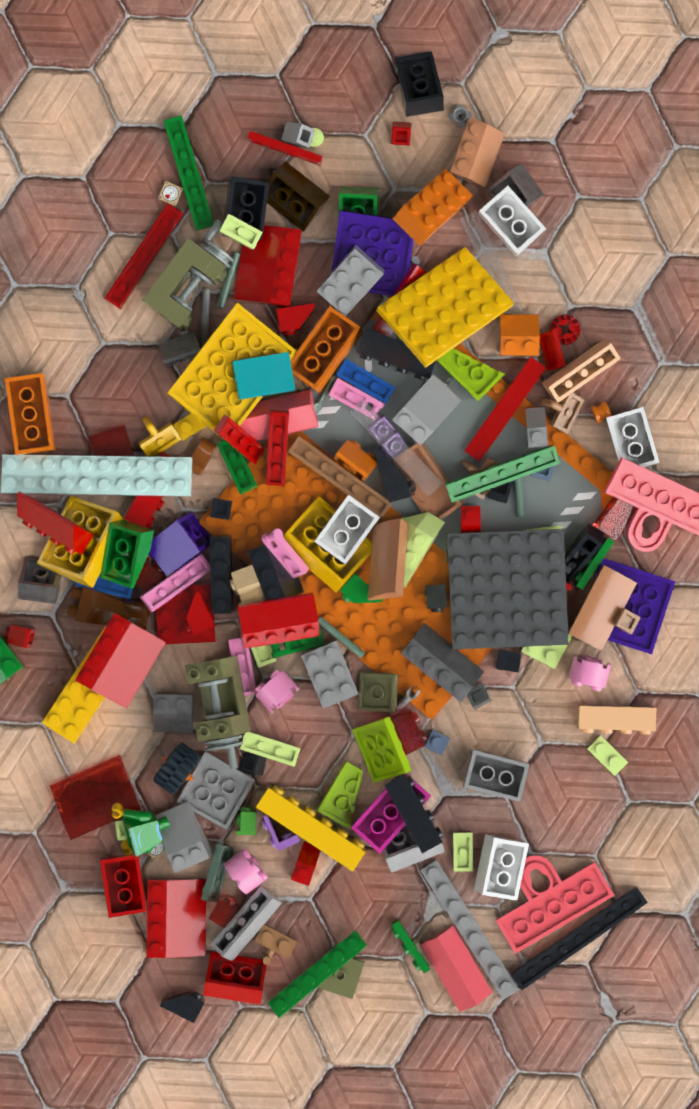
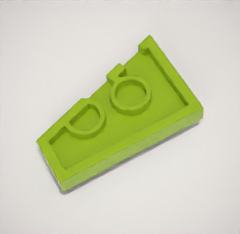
[437,348,505,402]
[316,761,363,830]

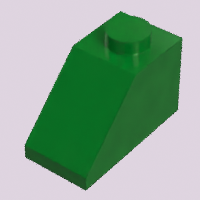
[340,574,384,603]

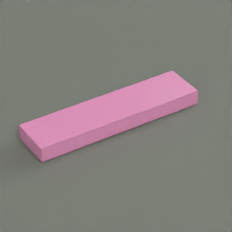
[140,553,211,613]

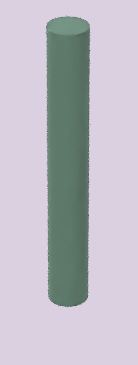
[217,252,240,309]
[514,478,525,517]
[318,616,365,658]

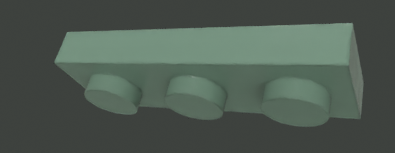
[201,844,234,902]

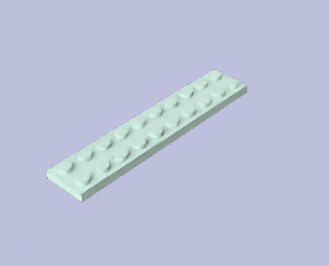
[1,454,192,497]

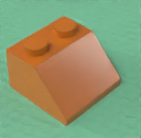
[499,314,540,356]
[333,440,378,483]

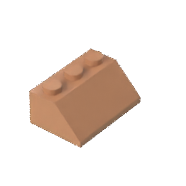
[450,118,504,188]

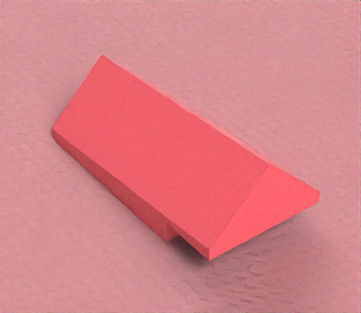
[240,390,319,441]
[421,925,493,1012]

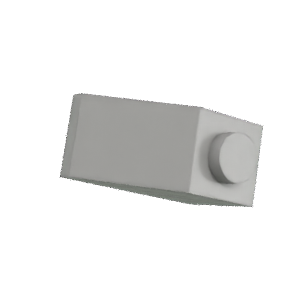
[526,407,548,448]

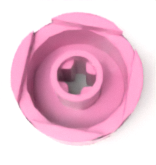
[568,654,611,691]
[255,670,299,714]
[224,848,268,894]

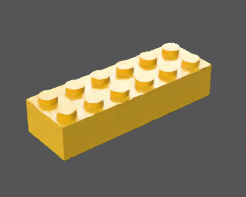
[42,626,106,744]
[256,785,366,872]

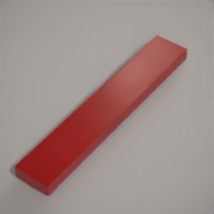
[104,203,184,310]
[464,357,546,462]

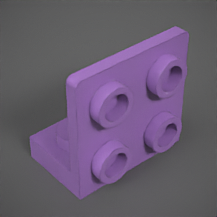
[261,813,301,851]

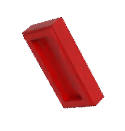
[539,329,566,371]

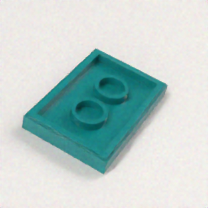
[232,352,295,400]

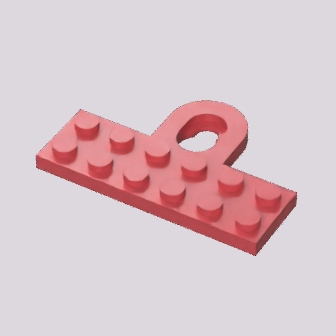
[604,457,699,552]
[496,855,615,954]

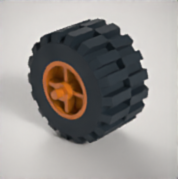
[153,742,201,795]

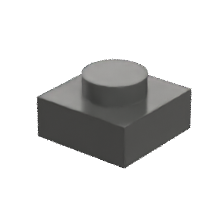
[467,683,492,710]

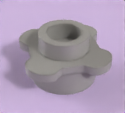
[449,104,472,128]

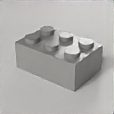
[317,245,384,317]
[301,640,359,709]
[463,748,530,802]

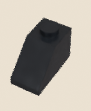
[160,991,205,1023]

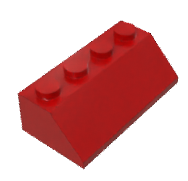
[17,491,94,554]
[237,593,319,649]

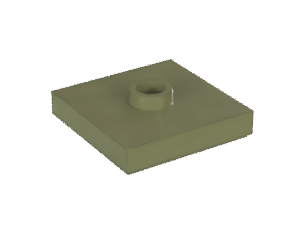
[358,672,398,713]
[317,950,365,999]

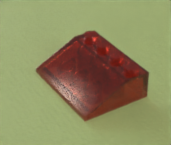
[50,755,143,840]

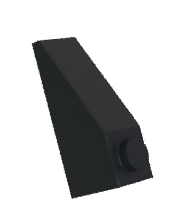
[373,444,416,503]
[565,523,604,584]

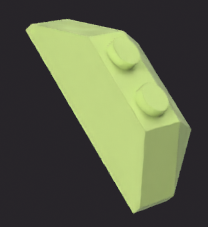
[401,512,445,588]

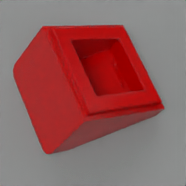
[391,121,412,146]

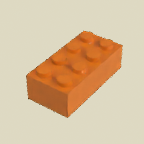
[393,169,473,246]
[290,306,364,393]
[5,373,56,456]

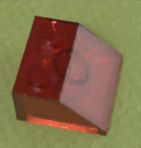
[390,709,427,755]

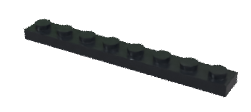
[511,886,648,990]

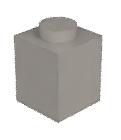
[281,122,315,148]

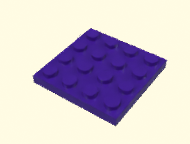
[331,210,414,296]
[594,558,675,654]

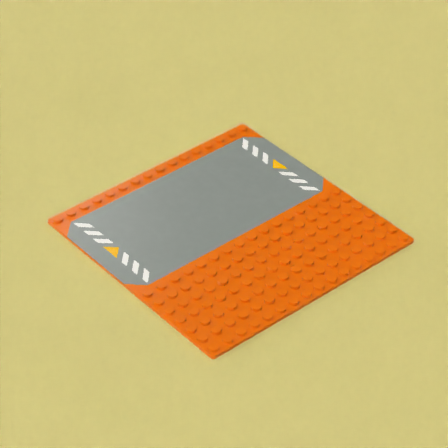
[199,296,618,719]

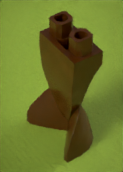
[67,587,151,630]

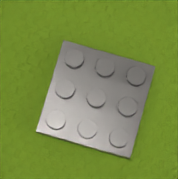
[177,751,256,830]

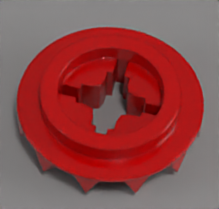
[550,314,581,345]

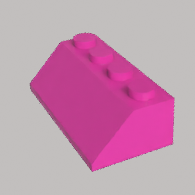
[351,773,431,853]

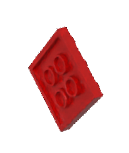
[156,585,216,645]

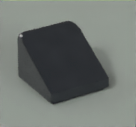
[240,752,266,776]

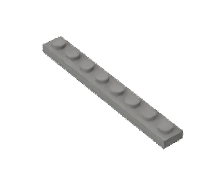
[420,860,519,1000]

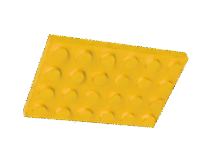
[376,247,514,368]
[166,303,297,439]

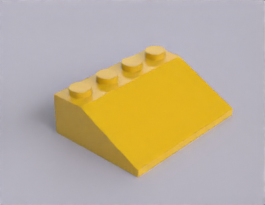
[37,496,126,588]
[283,496,372,593]

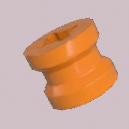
[590,401,612,424]

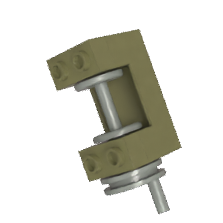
[142,219,234,331]
[184,656,251,769]

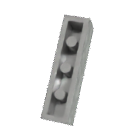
[210,886,282,961]

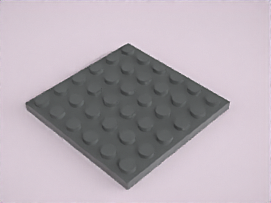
[447,529,569,650]

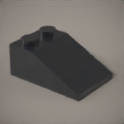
[395,51,444,117]

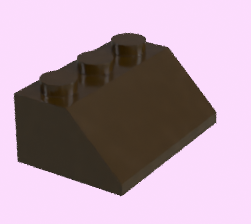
[267,161,330,232]

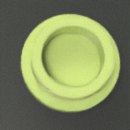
[310,128,324,147]

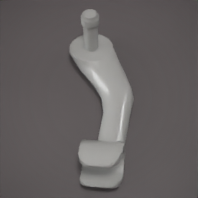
[389,686,421,717]

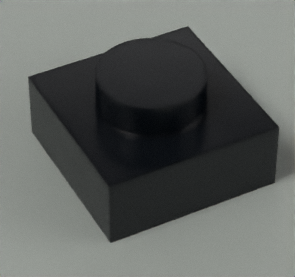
[210,498,232,520]

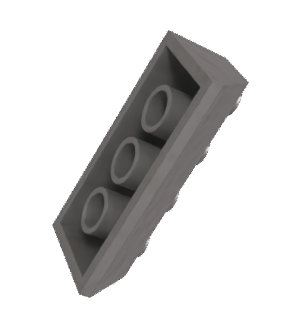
[401,623,484,702]

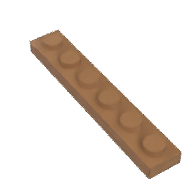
[288,436,392,519]

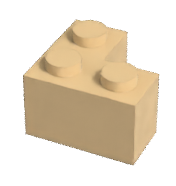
[229,565,266,605]

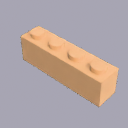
[542,339,620,403]
[577,705,656,734]

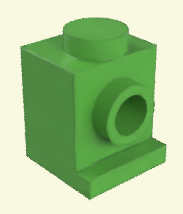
[236,807,257,835]

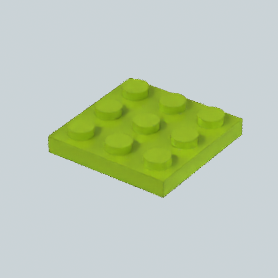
[352,717,412,783]

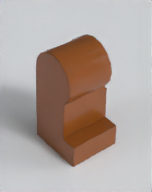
[191,437,217,476]

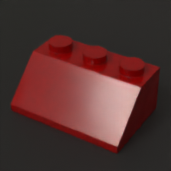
[100,854,147,918]
[203,951,267,1005]

